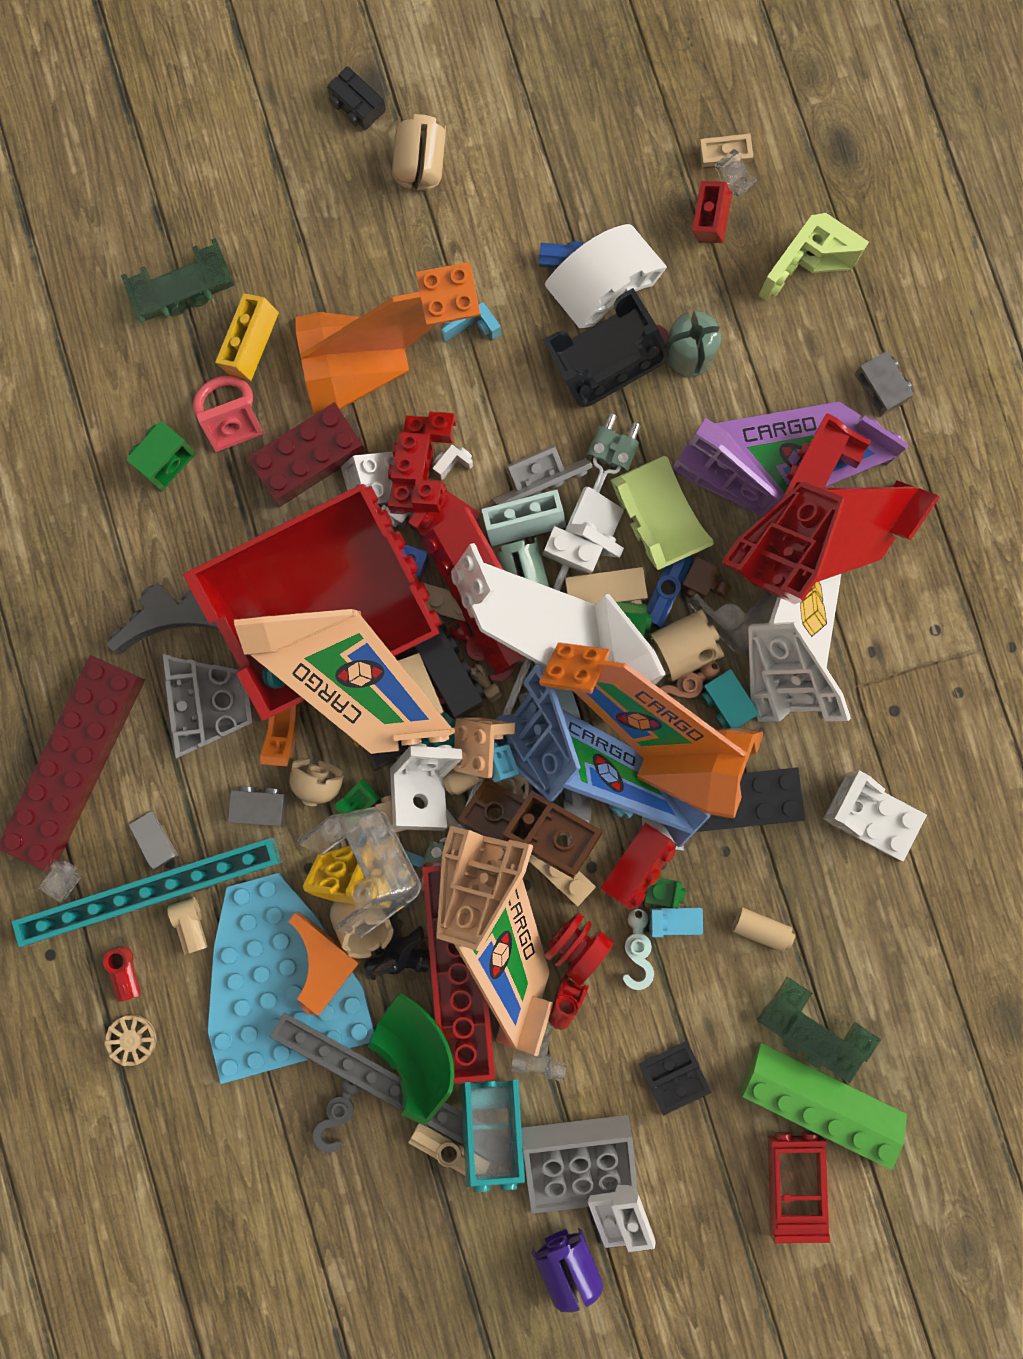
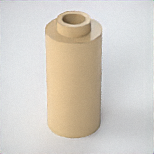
[732,907,795,952]

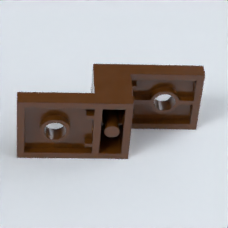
[457,778,602,879]

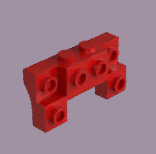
[388,411,457,514]
[781,413,871,500]

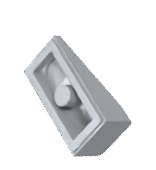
[129,811,179,870]

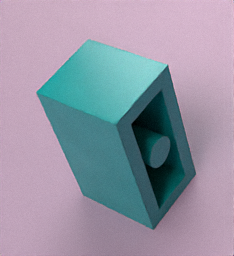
[701,669,760,729]

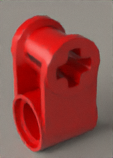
[548,974,589,1030]

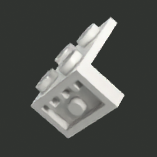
[341,452,394,505]
[565,487,624,558]

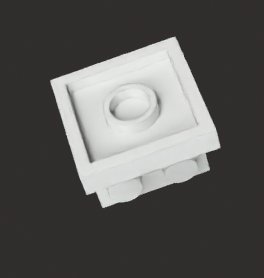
[823,770,927,862]

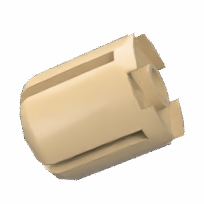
[392,114,446,191]

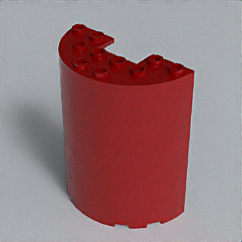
[182,484,442,721]

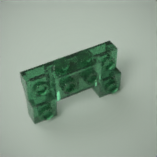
[121,238,235,323]
[757,977,881,1083]

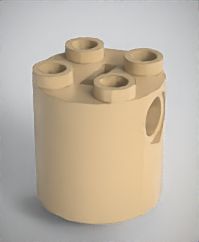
[649,610,724,682]

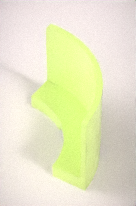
[610,456,714,570]

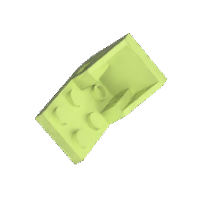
[759,213,869,301]

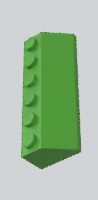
[738,1042,907,1170]

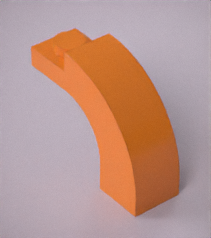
[260,703,300,766]

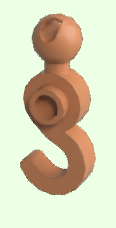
[660,661,720,699]

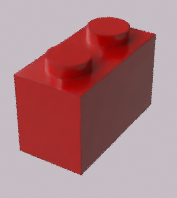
[692,181,732,243]

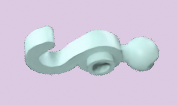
[622,909,654,990]

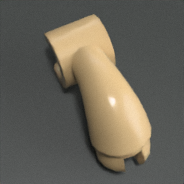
[470,664,502,703]

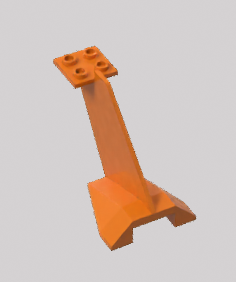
[295,262,481,415]

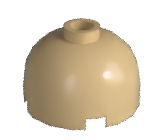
[289,758,344,806]

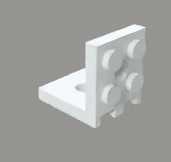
[390,743,462,831]

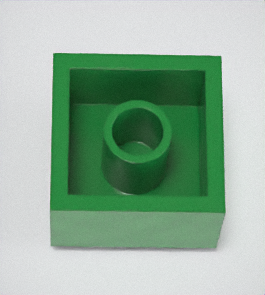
[126,420,196,492]

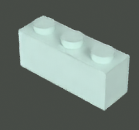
[481,490,566,547]

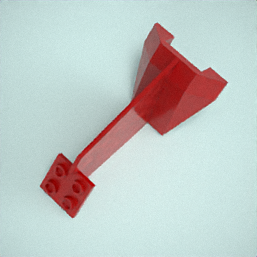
[722,480,940,605]

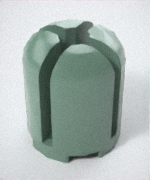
[666,311,722,377]
[495,538,549,587]

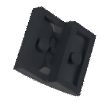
[639,1041,712,1116]

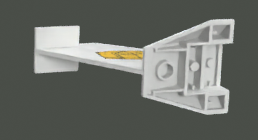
[748,574,851,722]

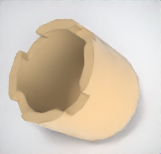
[330,902,394,959]

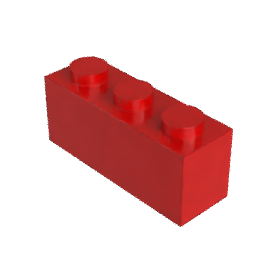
[600,822,677,911]

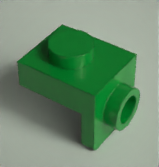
[333,779,381,825]

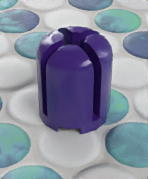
[531,1228,603,1313]

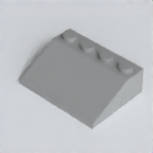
[521,1115,638,1214]

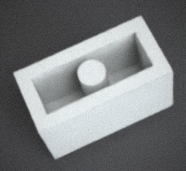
[542,526,603,575]

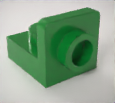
[644,878,686,909]

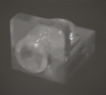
[714,149,757,196]
[39,861,82,903]

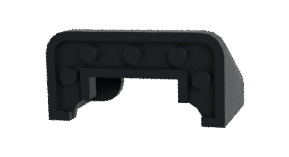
[543,288,669,407]

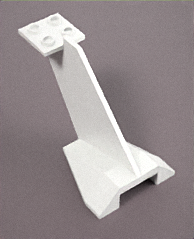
[451,543,666,685]

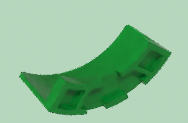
[367,993,454,1126]

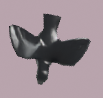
[364,906,430,980]

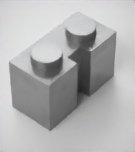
[855,351,914,416]
[228,786,288,826]

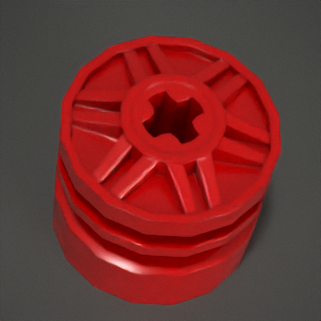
[543,912,614,986]

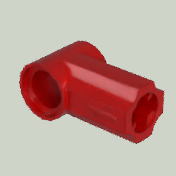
[103,946,142,1002]

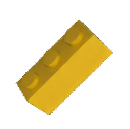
[215,293,279,381]

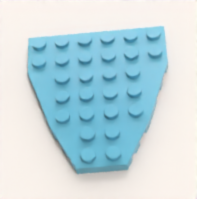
[208,873,374,1084]

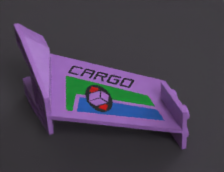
[672,402,909,517]

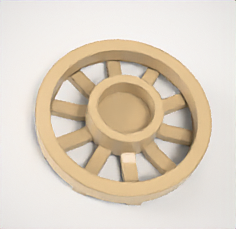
[105,1015,156,1066]

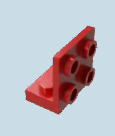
[408,479,481,537]

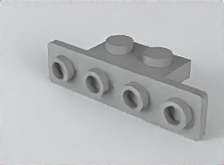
[493,445,593,505]

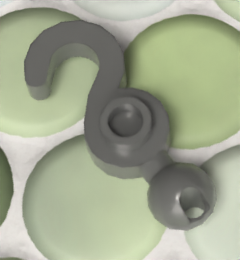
[313,1079,361,1153]

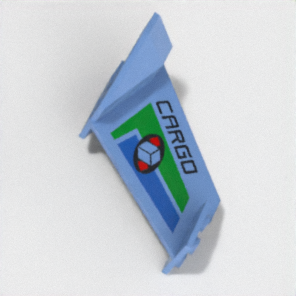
[494,664,711,847]

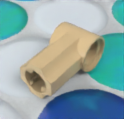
[167,897,208,955]

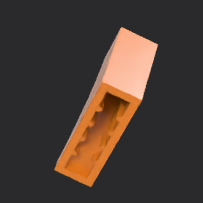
[288,911,361,1016]

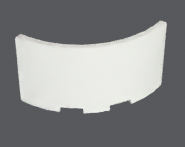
[545,224,667,328]

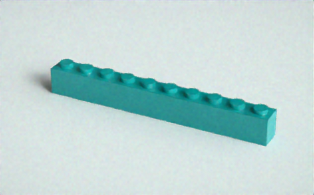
[11,838,282,947]

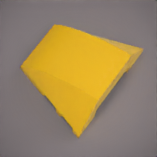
[303,832,400,906]

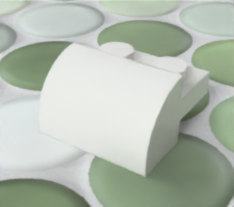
[588,1185,656,1252]

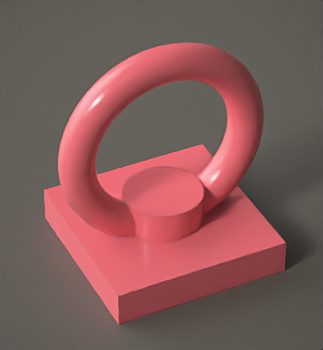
[193,376,263,452]

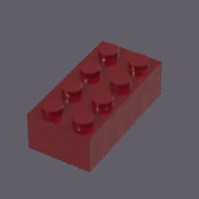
[247,402,366,507]

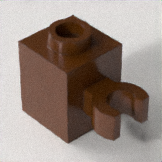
[680,557,731,600]

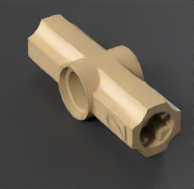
[408,1123,491,1176]

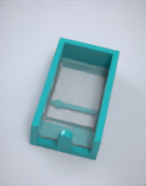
[460,1079,525,1192]

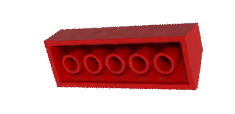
[422,507,528,675]

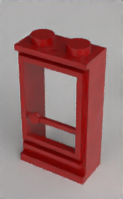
[767,1131,830,1244]

